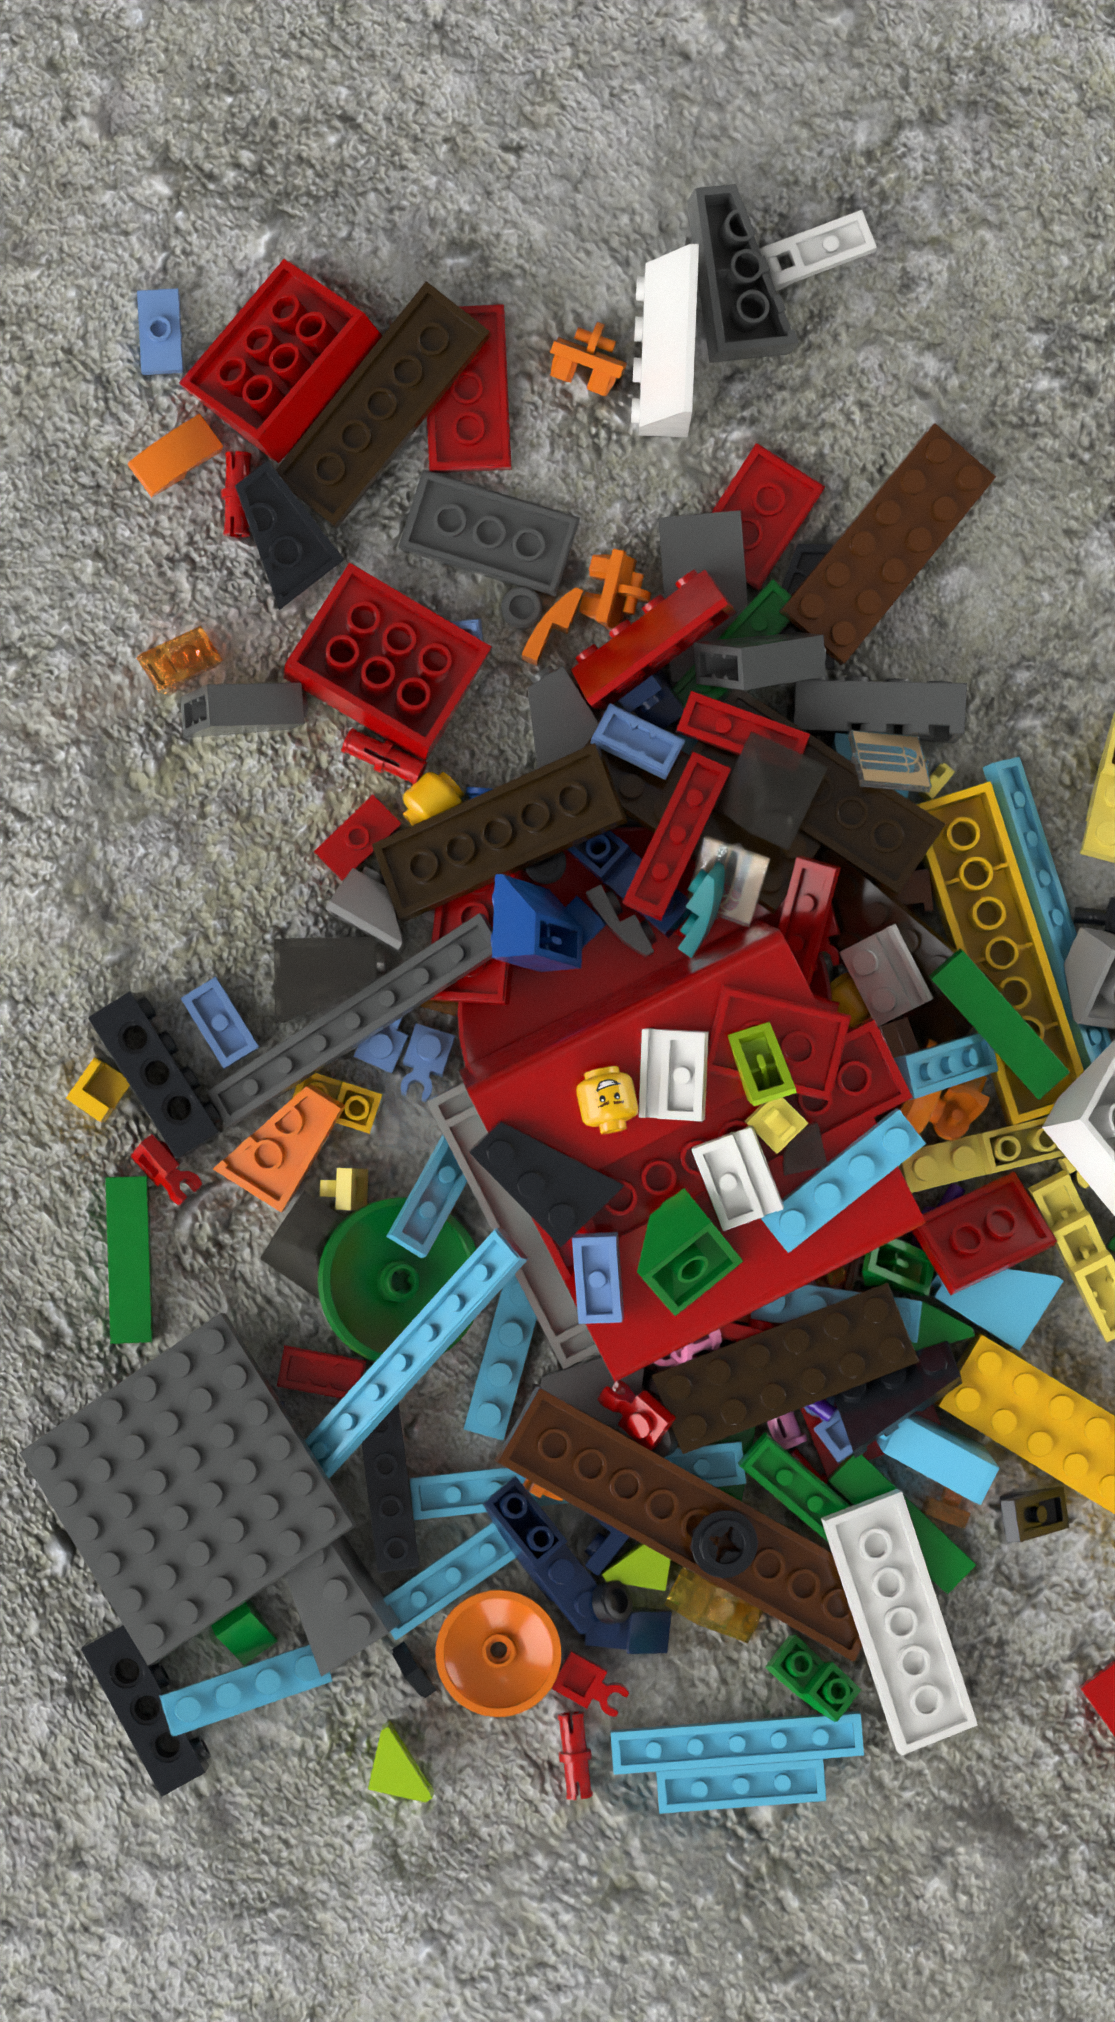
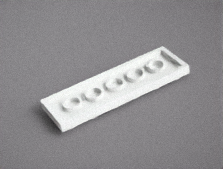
[821,1489,978,1755]

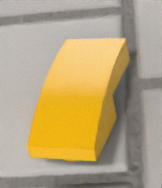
[291,1073,382,1134]

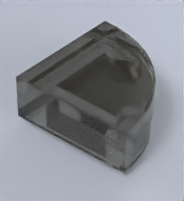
[782,1122,828,1176]

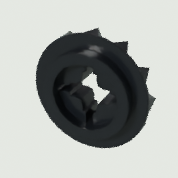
[690,1509,758,1578]

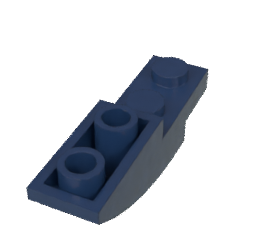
[566,830,692,938]
[482,1476,599,1634]

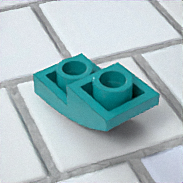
[678,862,725,958]

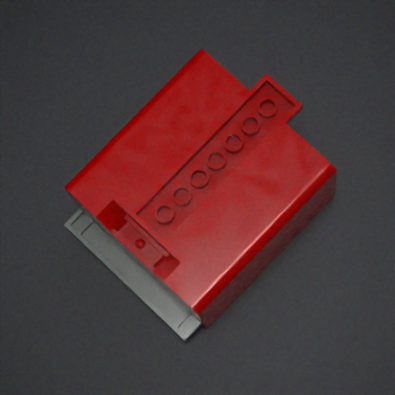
[426,920,926,1382]

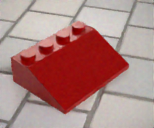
[179,259,382,464]
[284,562,492,762]
[571,569,737,711]

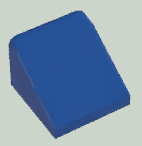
[566,896,607,949]

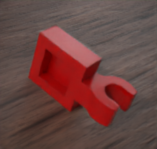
[130,1134,202,1205]
[597,1380,676,1450]

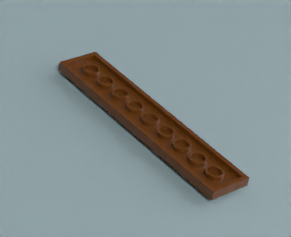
[495,1386,863,1662]

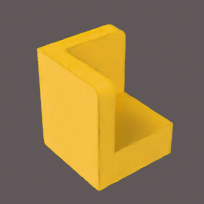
[66,1057,130,1122]

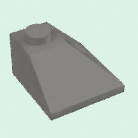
[326,866,406,955]
[1064,927,1115,1029]

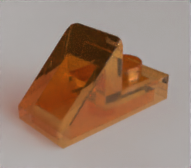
[136,626,223,696]

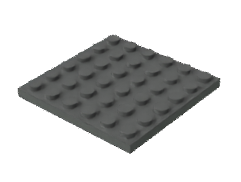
[19,1313,357,1666]

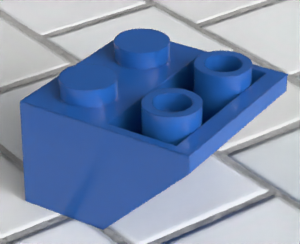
[491,874,583,972]

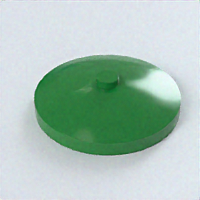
[318,1197,477,1362]

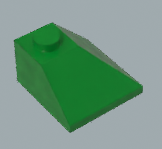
[637,1188,743,1316]

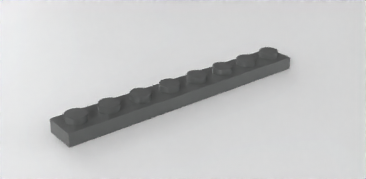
[206,913,493,1127]

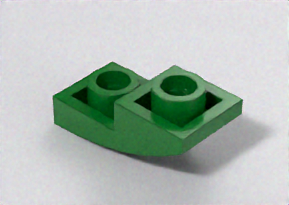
[765,1634,861,1722]

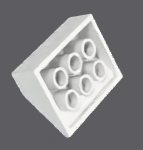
[631,244,699,437]
[1042,1040,1115,1216]

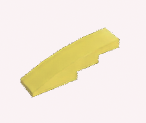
[1028,1170,1115,1343]

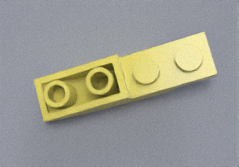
[1080,712,1115,863]
[898,1117,1065,1193]

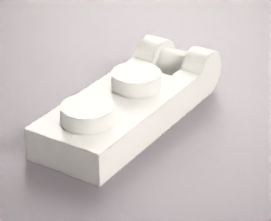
[760,210,877,291]

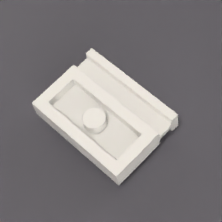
[839,924,934,1027]
[639,1028,709,1121]
[692,1125,784,1231]

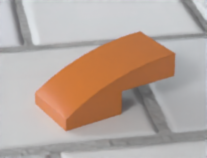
[128,413,224,498]
[521,587,583,666]

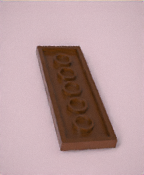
[779,423,996,665]

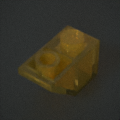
[664,1567,763,1643]

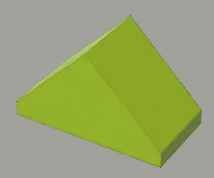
[728,1022,797,1106]
[602,1542,671,1591]
[368,1720,434,1803]

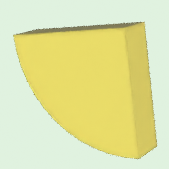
[918,763,955,801]

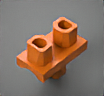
[550,322,627,396]
[579,549,652,630]
[932,1076,990,1141]

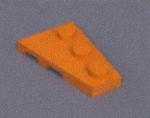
[213,1084,345,1213]

